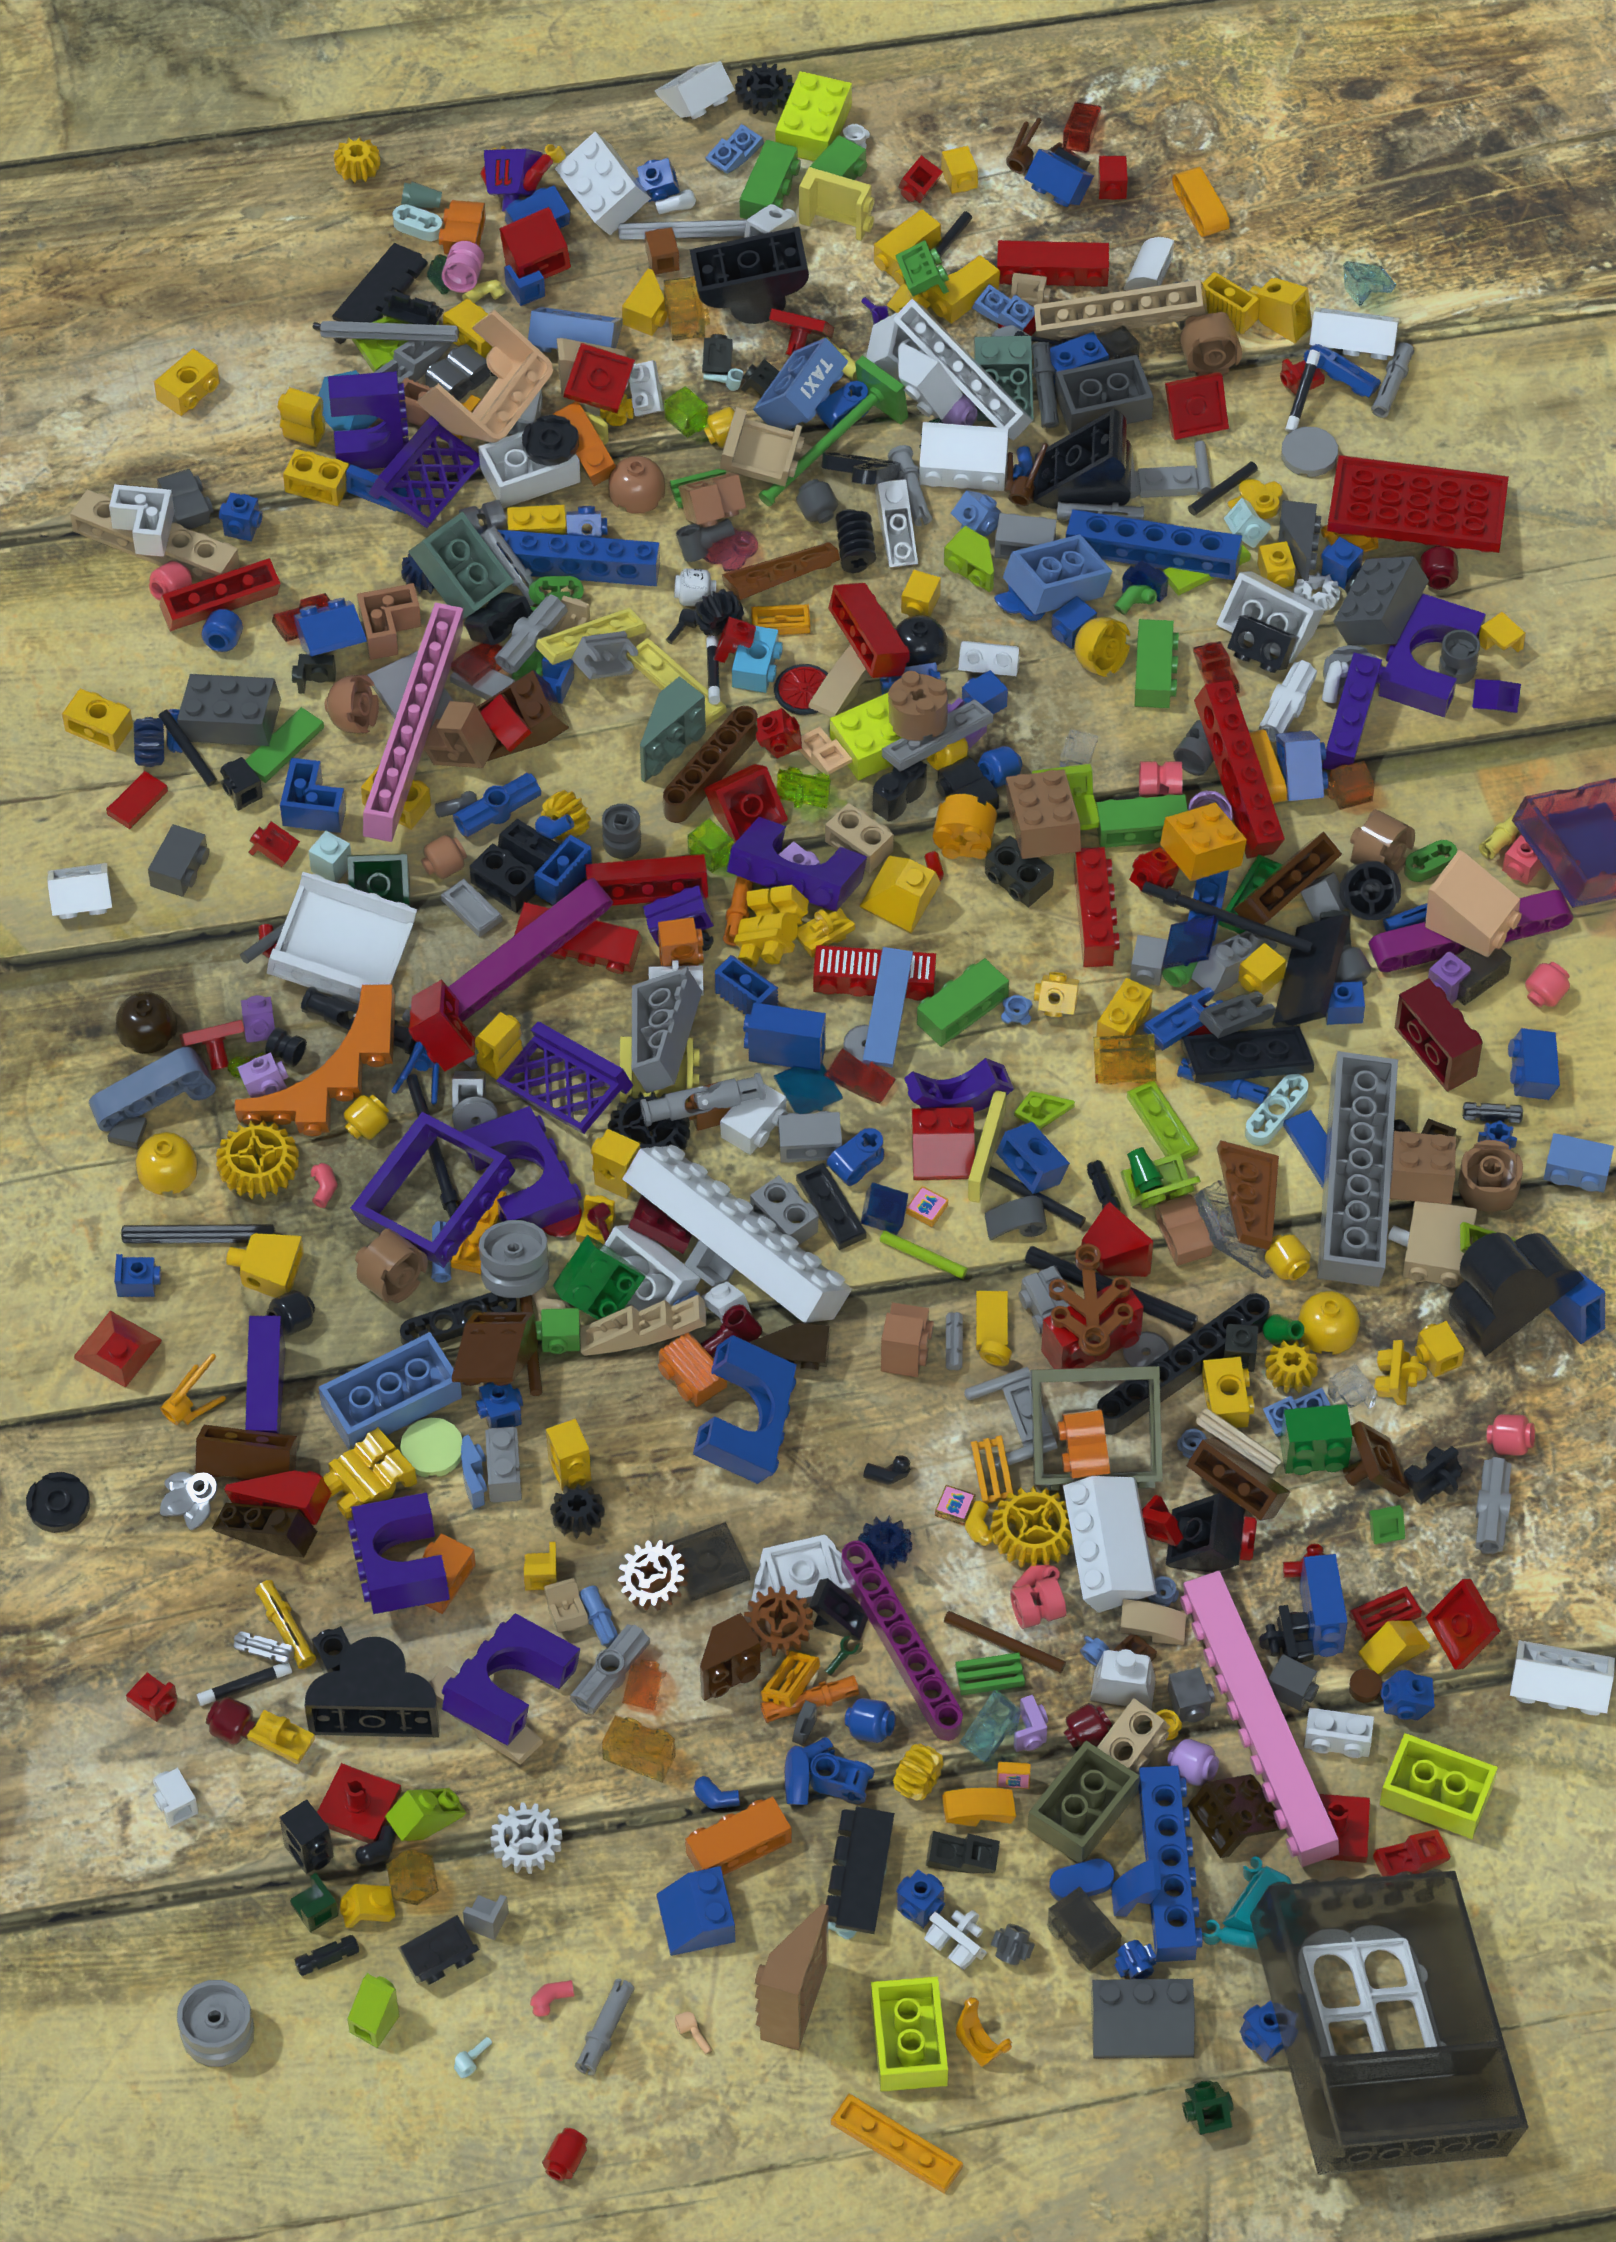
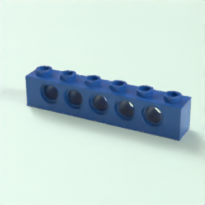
[1066,509,1242,580]
[496,530,660,586]
[1138,1765,1203,1962]

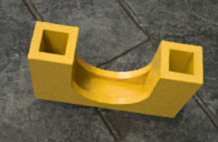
[874,209,1000,324]

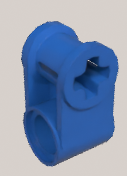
[815,381,869,430]
[826,1128,884,1186]
[809,1753,875,1804]

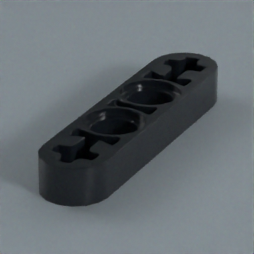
[400,1292,517,1345]

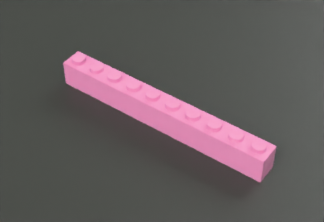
[363,603,463,842]
[1180,1570,1339,1867]

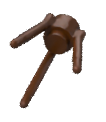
[1006,118,1062,174]
[1004,443,1048,506]

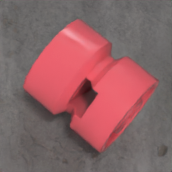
[1139,761,1182,798]
[1010,1577,1066,1629]

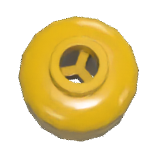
[704,407,735,449]
[926,738,968,770]
[344,1094,389,1140]
[1264,1234,1311,1281]

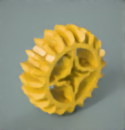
[216,1120,299,1199]
[990,1485,1073,1568]

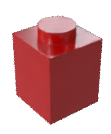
[1098,156,1128,200]

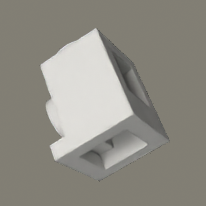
[153,1768,198,1828]

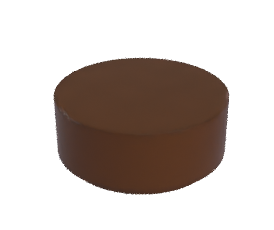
[1349,1669,1382,1703]

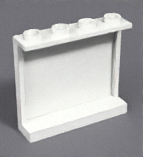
[267,872,417,1004]

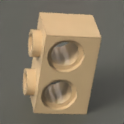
[825,803,894,873]
[1097,1698,1170,1774]

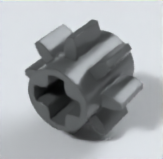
[991,1924,1035,1965]

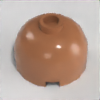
[609,456,665,514]
[325,675,379,734]

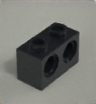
[1227,615,1299,673]
[469,843,537,913]
[279,1799,334,1875]

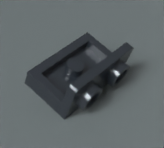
[398,1915,480,1985]

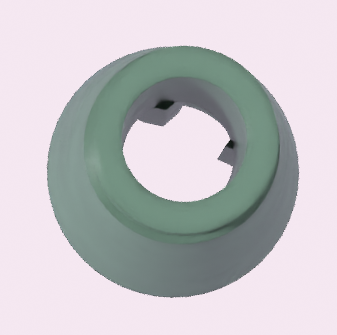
[401,181,442,208]

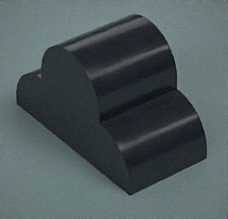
[689,226,809,324]
[1033,409,1132,509]
[1449,1232,1584,1357]
[304,1637,440,1738]

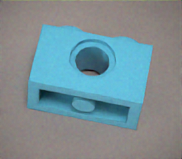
[732,626,783,693]

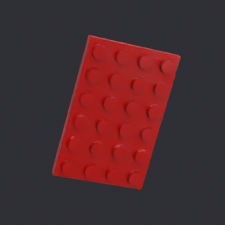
[1327,455,1509,553]

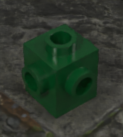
[1182,2081,1234,2135]

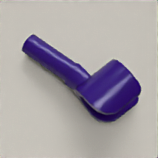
[861,297,889,325]

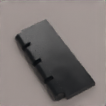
[332,243,428,323]
[826,1806,895,1934]

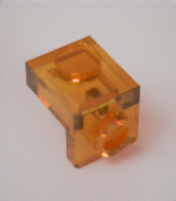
[622,1659,667,1710]

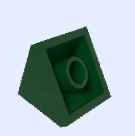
[347,853,410,906]

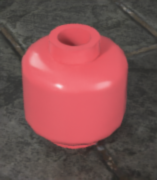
[149,561,192,601]
[1525,962,1570,1007]
[1487,1414,1535,1456]

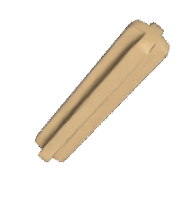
[1196,1408,1281,1474]

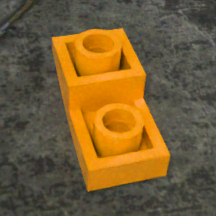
[942,1788,1016,1827]

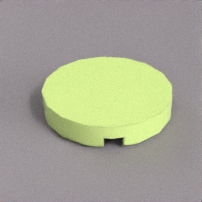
[400,1417,462,1477]

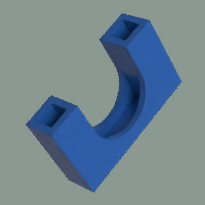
[693,1335,797,1484]

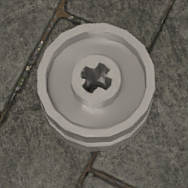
[479,1220,549,1298]
[177,1980,254,2067]

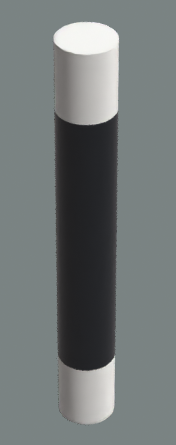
[1285,350,1321,432]
[706,635,720,705]
[196,1663,292,1706]

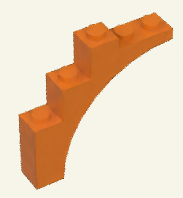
[235,984,396,1136]

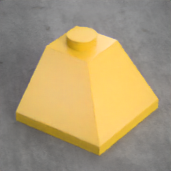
[860,856,941,934]

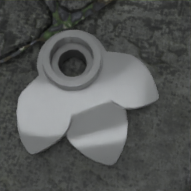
[160,1472,218,1531]

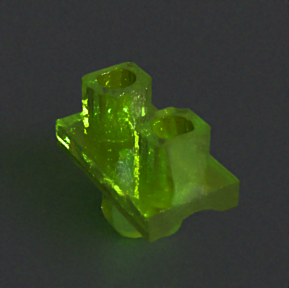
[776,766,831,809]

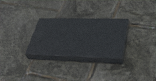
[1272,914,1350,1028]
[1181,1026,1314,1083]

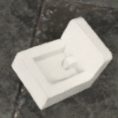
[701,1281,752,1324]

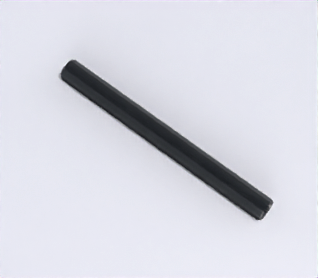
[1025,1246,1198,1331]

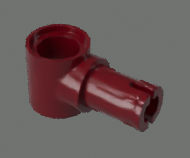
[700,1304,763,1359]

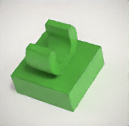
[1369,1505,1405,1545]

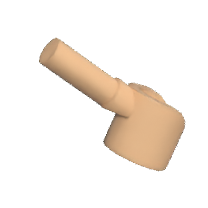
[675,2012,712,2054]

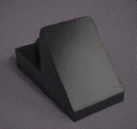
[809,1578,868,1641]

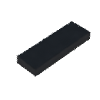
[796,1163,866,1250]

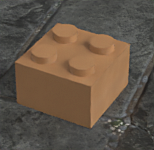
[1390,1131,1456,1204]

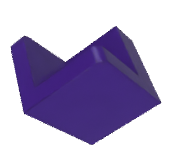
[1472,679,1521,713]

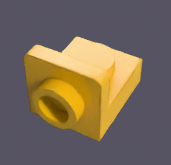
[887,283,931,313]
[576,1195,616,1244]

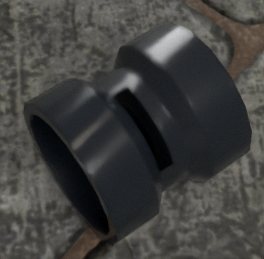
[265,1027,307,1067]

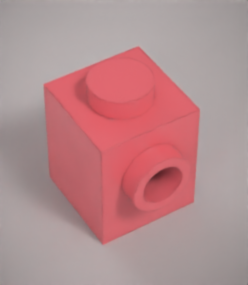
[1502,833,1544,885]

